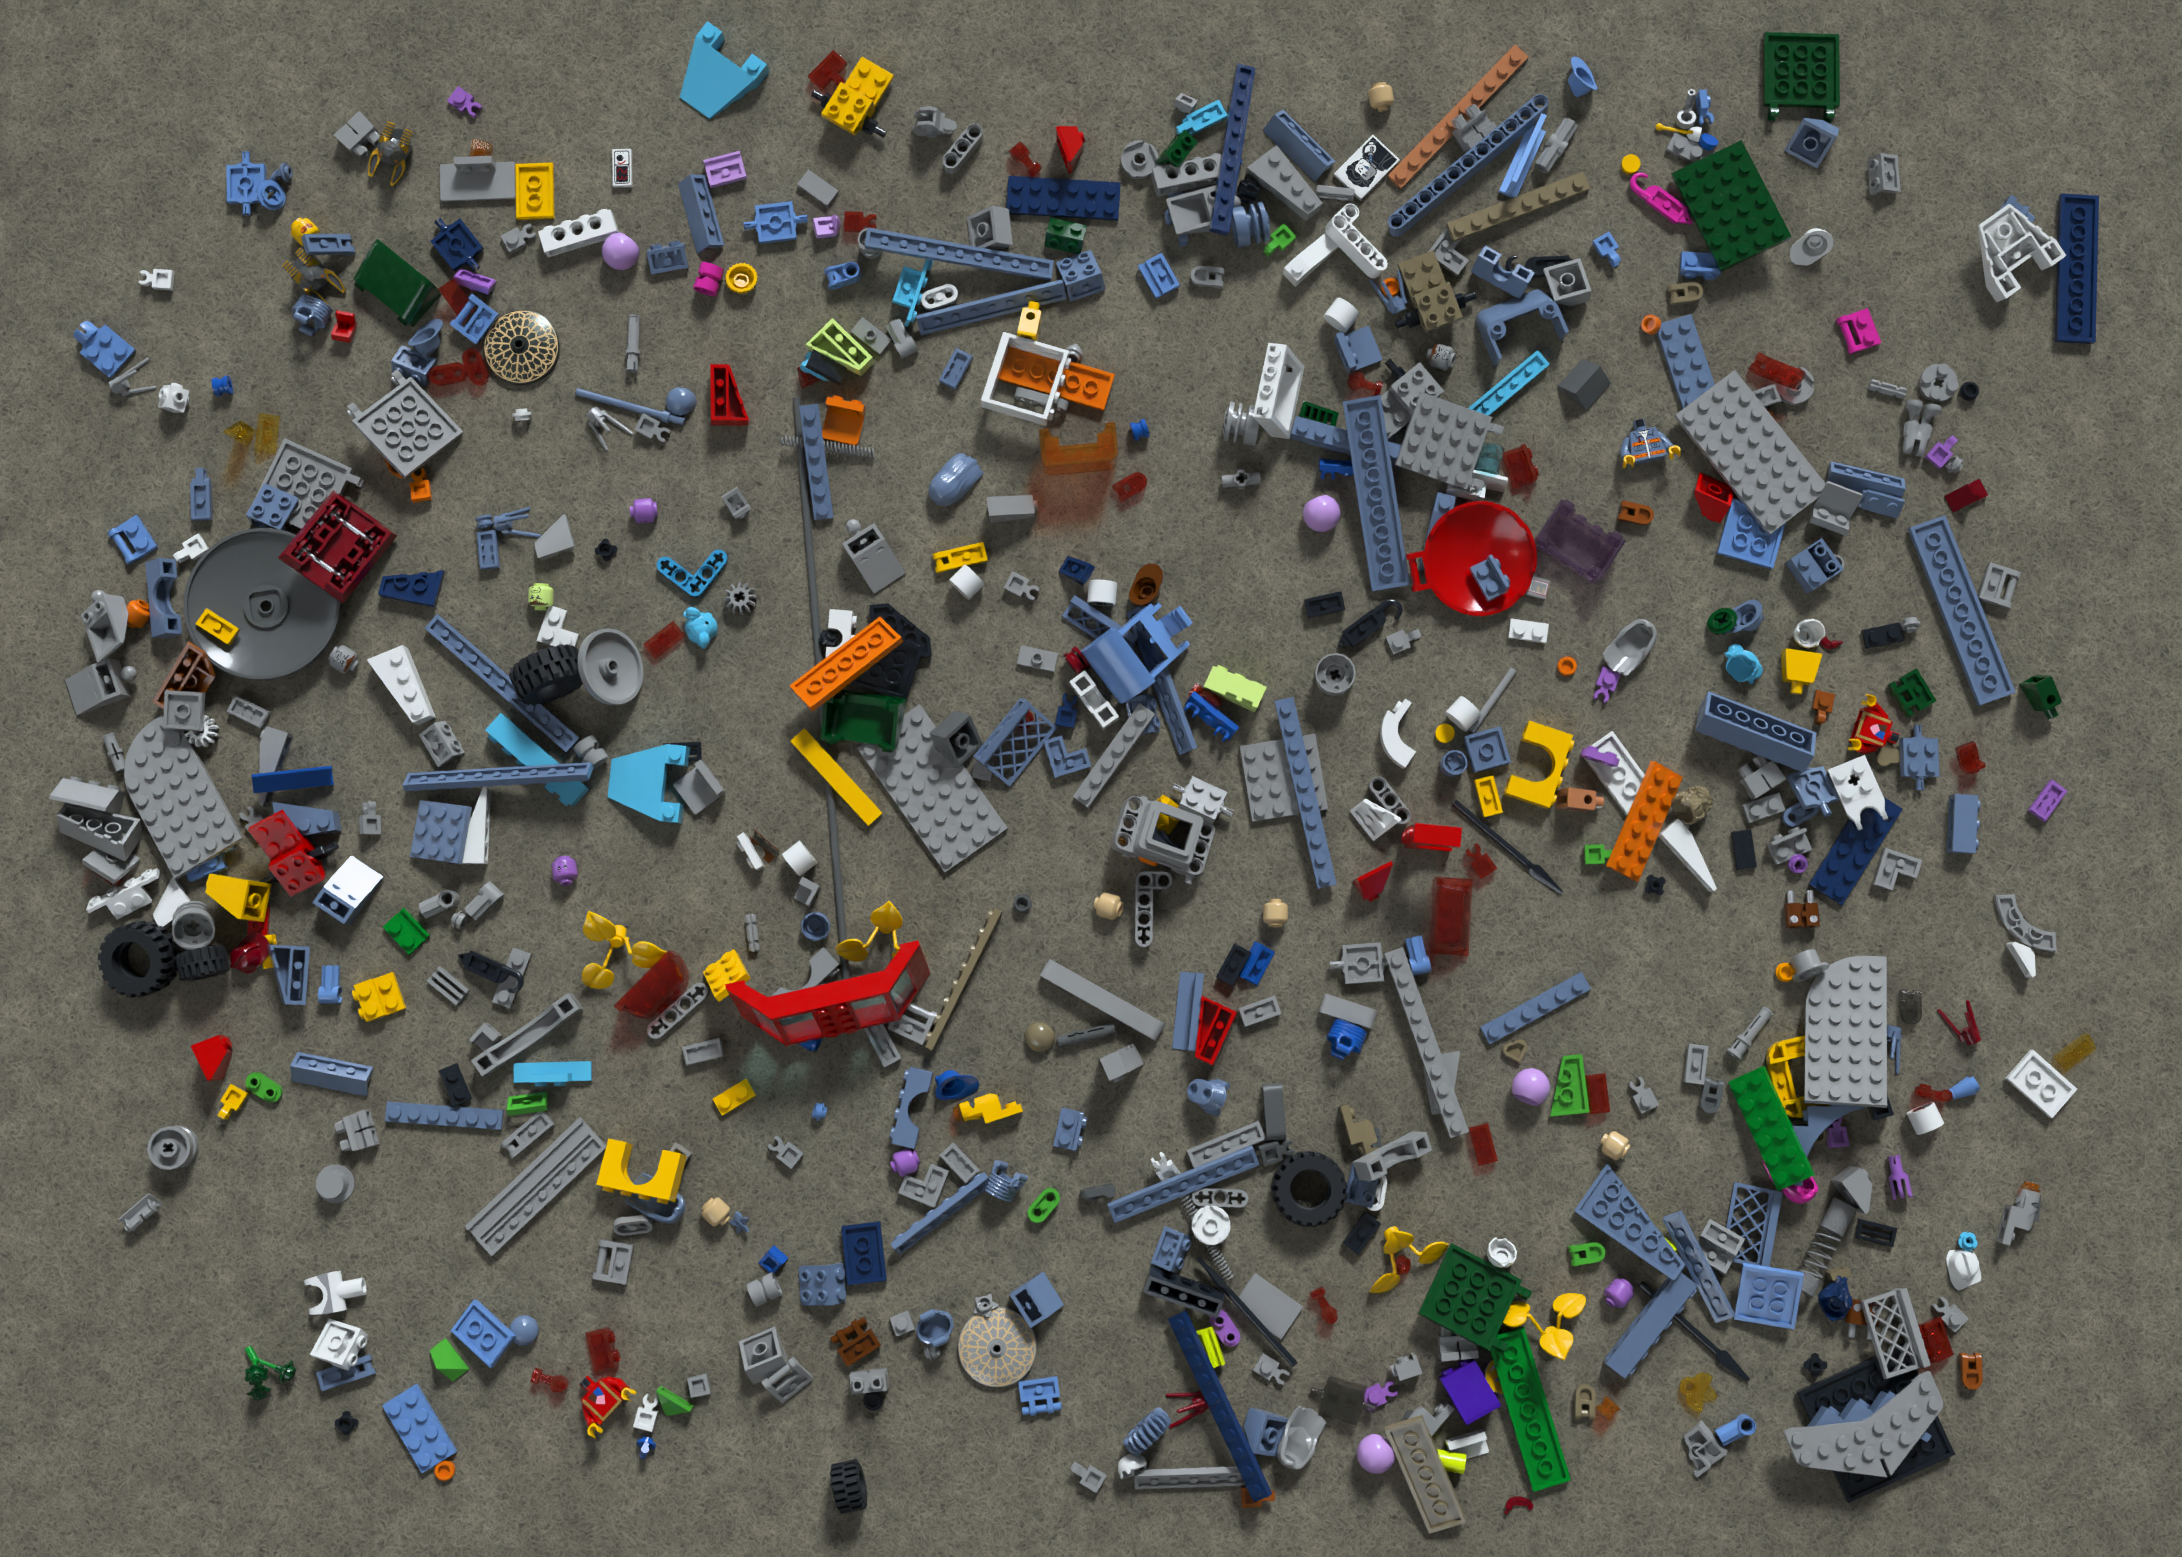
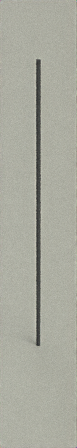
[793,397,850,980]

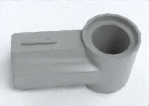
[886,319,918,359]
[464,881,504,920]
[419,890,460,919]

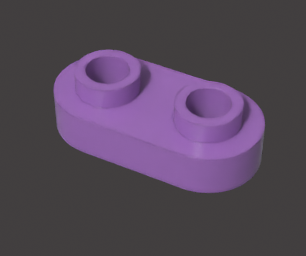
[1580,746,1620,767]
[1209,1310,1240,1347]

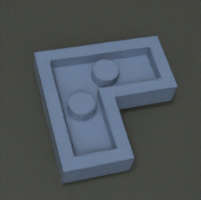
[1044,735,1091,778]

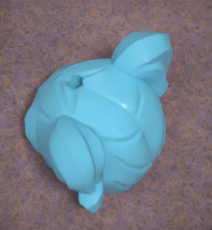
[683,607,718,649]
[1725,644,1763,685]

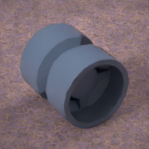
[1439,750,1467,777]

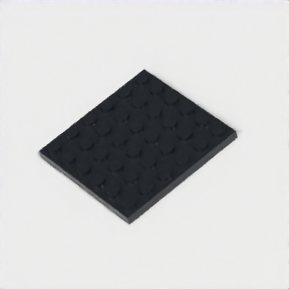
[1796,1344,1955,1503]

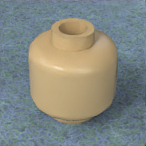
[1368,82,1394,112]
[1094,893,1124,920]
[1263,899,1288,928]
[1600,1131,1631,1160]
[701,1197,730,1226]

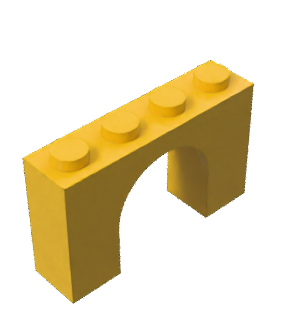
[1503,720,1574,809]
[596,1138,687,1205]

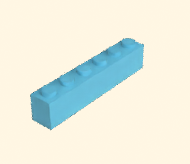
[485,713,589,807]

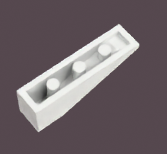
[1283,225,1339,287]
[462,786,491,865]
[1658,819,1717,892]

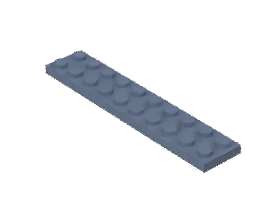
[1343,395,1410,591]
[1908,515,2016,706]

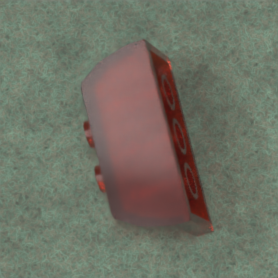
[1429,876,1473,956]
[614,950,690,1020]

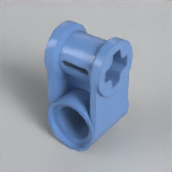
[824,262,862,290]

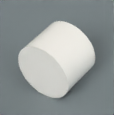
[1324,298,1359,333]
[949,564,985,600]
[1087,580,1117,607]
[1445,696,1482,732]
[782,840,817,876]
[1906,1102,1944,1135]

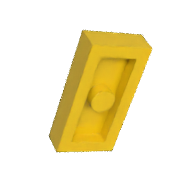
[196,608,240,646]
[1474,776,1503,818]
[713,1079,756,1116]

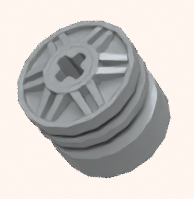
[1222,401,1262,446]
[1315,653,1356,696]
[172,901,215,950]

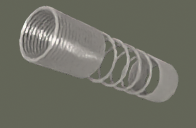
[1797,1198,1856,1296]

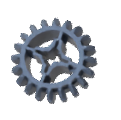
[1123,1408,1171,1456]

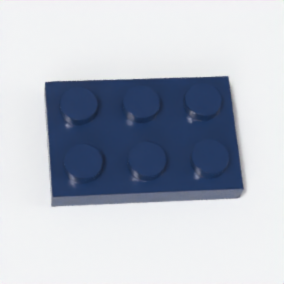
[841,1221,887,1285]

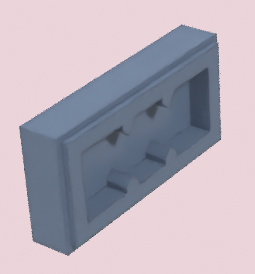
[938,348,973,391]
[477,530,500,570]

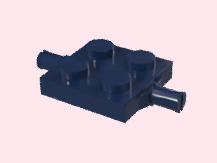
[430,218,484,272]

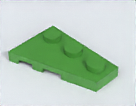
[1550,1054,1590,1116]

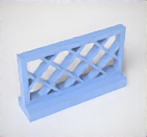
[1499,113,1547,198]

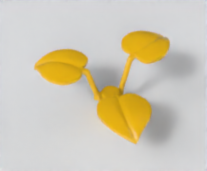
[835,901,903,962]
[582,911,667,989]
[1369,1226,1449,1293]
[1502,1293,1586,1361]

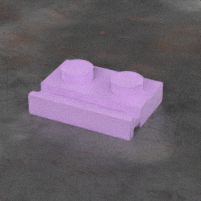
[703,151,747,188]

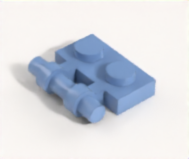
[1018,1376,1062,1416]

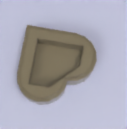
[1875,743,1900,767]
[1502,1039,1527,1063]

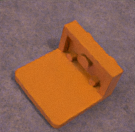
[822,395,866,446]

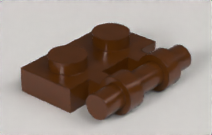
[831,1316,881,1367]

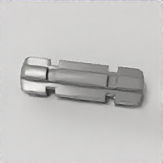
[1868,379,1907,399]
[745,914,760,952]

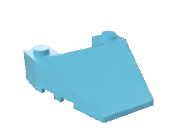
[680,21,769,119]
[607,744,690,824]

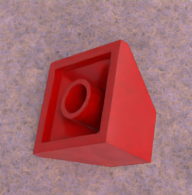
[1055,126,1085,174]
[1694,472,1733,523]
[1353,861,1393,902]
[190,1035,233,1081]

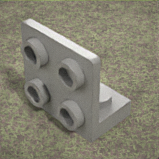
[1810,481,1863,536]
[673,760,726,814]

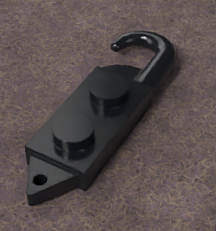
[1505,255,1573,277]
[1337,599,1403,647]
[458,951,524,993]

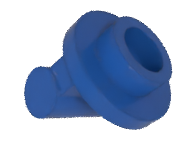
[636,1437,656,1459]

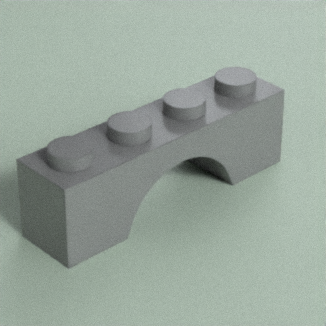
[772,947,841,1018]
[1353,1131,1432,1181]

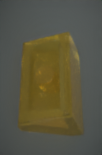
[254,413,280,453]
[222,420,256,446]
[2053,1033,2096,1072]

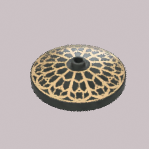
[484,310,560,385]

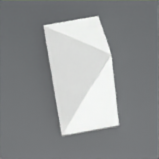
[2006,942,2036,978]

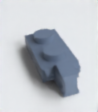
[190,468,213,521]
[1853,489,1905,519]

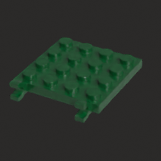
[1763,32,1840,123]
[1417,1243,1533,1353]

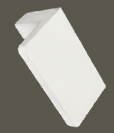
[1445,1429,1489,1459]

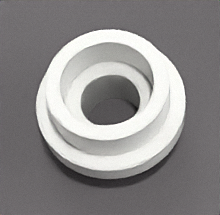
[512,408,532,421]

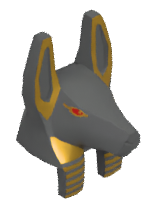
[368,121,413,186]
[282,248,346,307]

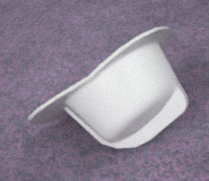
[1790,228,1834,266]
[1946,1249,1981,1291]

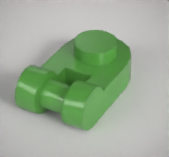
[1568,1242,1605,1266]

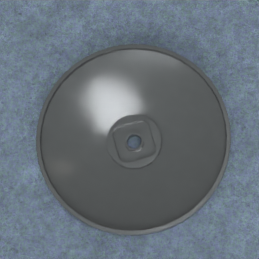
[184,528,342,680]

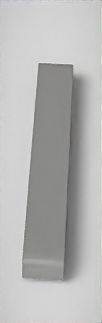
[1040,959,1165,1041]

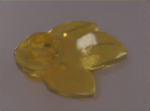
[1679,1372,1717,1413]

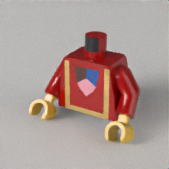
[1847,694,1899,754]
[579,1376,636,1438]

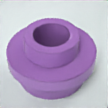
[1788,854,1808,873]

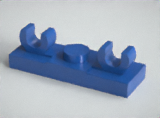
[1319,459,1354,480]
[1184,691,1239,742]

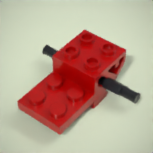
[248,809,339,897]

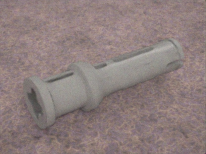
[1726,1006,1773,1061]

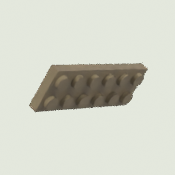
[1385,1415,1466,1534]

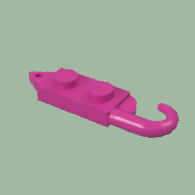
[1630,173,1692,225]

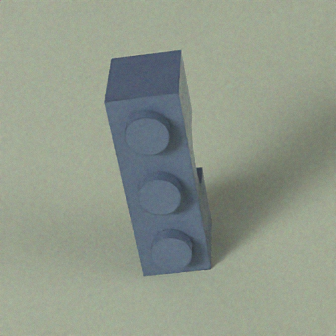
[1471,245,1535,299]

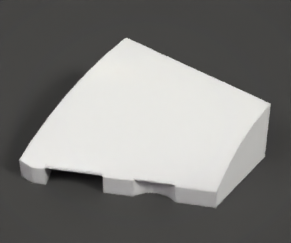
[153,877,191,929]

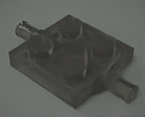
[1310,1375,1376,1426]

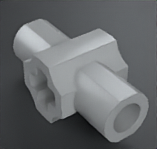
[1221,470,1261,490]

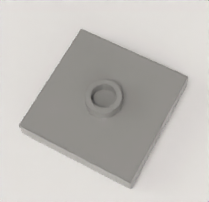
[163,690,205,731]
[82,849,140,884]

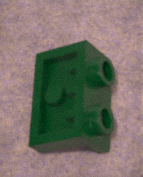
[1155,129,1197,168]

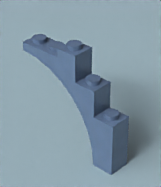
[1792,1104,1865,1186]
[1807,1391,1931,1442]

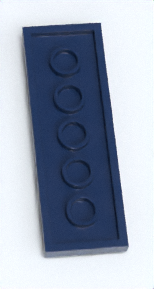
[1006,176,1121,221]
[1808,796,1902,905]

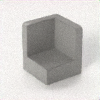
[794,877,821,907]
[469,1023,502,1051]

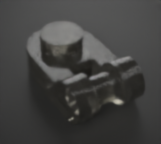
[1899,990,1922,1025]

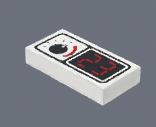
[612,149,633,188]

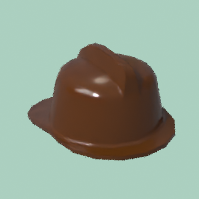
[1129,563,1163,607]

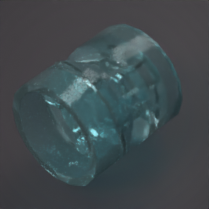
[1474,443,1504,475]

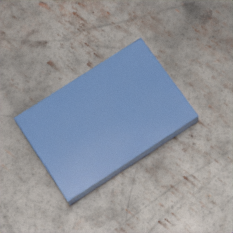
[451,1299,517,1368]

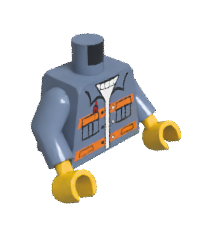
[1619,419,1681,468]

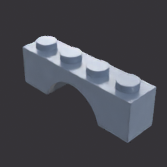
[145,558,182,638]
[889,1067,934,1149]

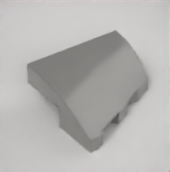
[535,514,576,561]
[1684,1420,1728,1477]

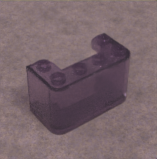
[1534,499,1626,584]

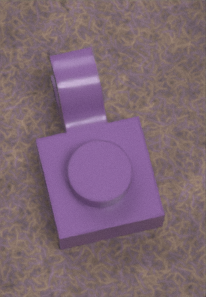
[1925,435,1958,469]

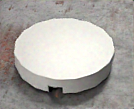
[1191,1206,1230,1245]

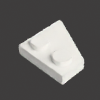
[1350,799,1402,841]

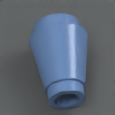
[1948,1076,1980,1100]

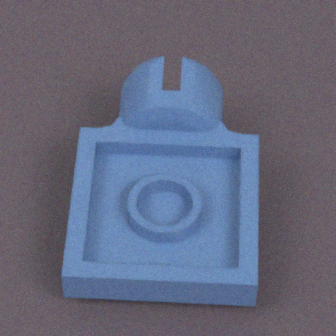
[73,321,136,378]

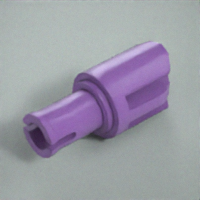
[1887,1155,1913,1200]

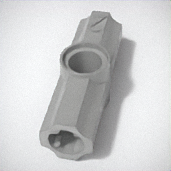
[1534,118,1578,174]

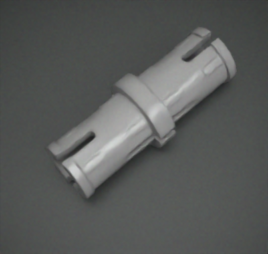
[102,733,125,773]

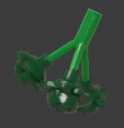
[244,1346,296,1400]

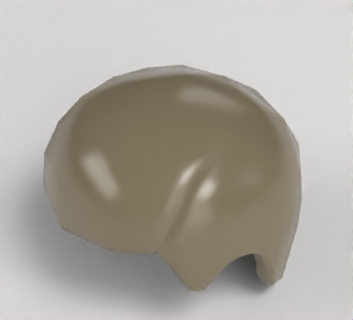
[1024,1022,1055,1052]

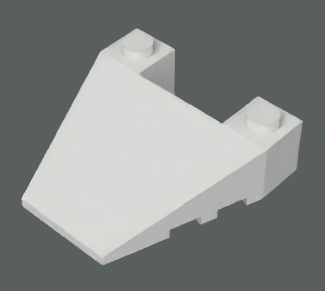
[1978,204,2066,303]

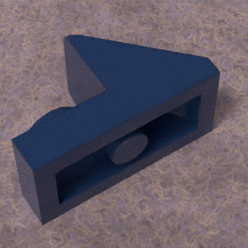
[1058,556,1095,586]

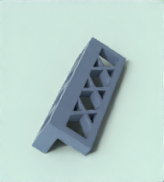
[1062,595,1138,649]

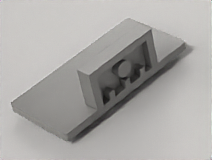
[440,156,516,202]

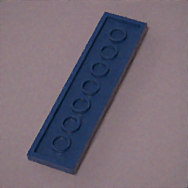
[2055,193,2099,344]

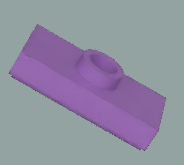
[453,269,496,294]
[2027,779,2067,822]

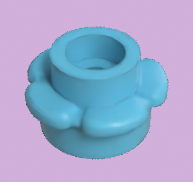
[1958,1232,1978,1251]

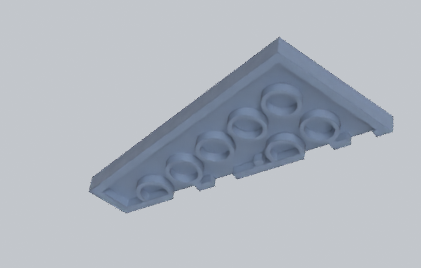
[1574,1163,1685,1281]

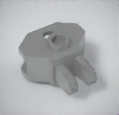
[912,106,957,138]

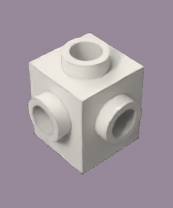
[158,383,189,413]

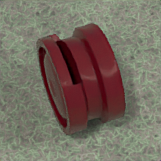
[1063,646,1091,675]

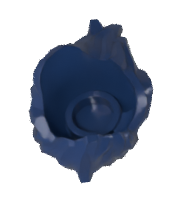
[1818,1276,1853,1322]

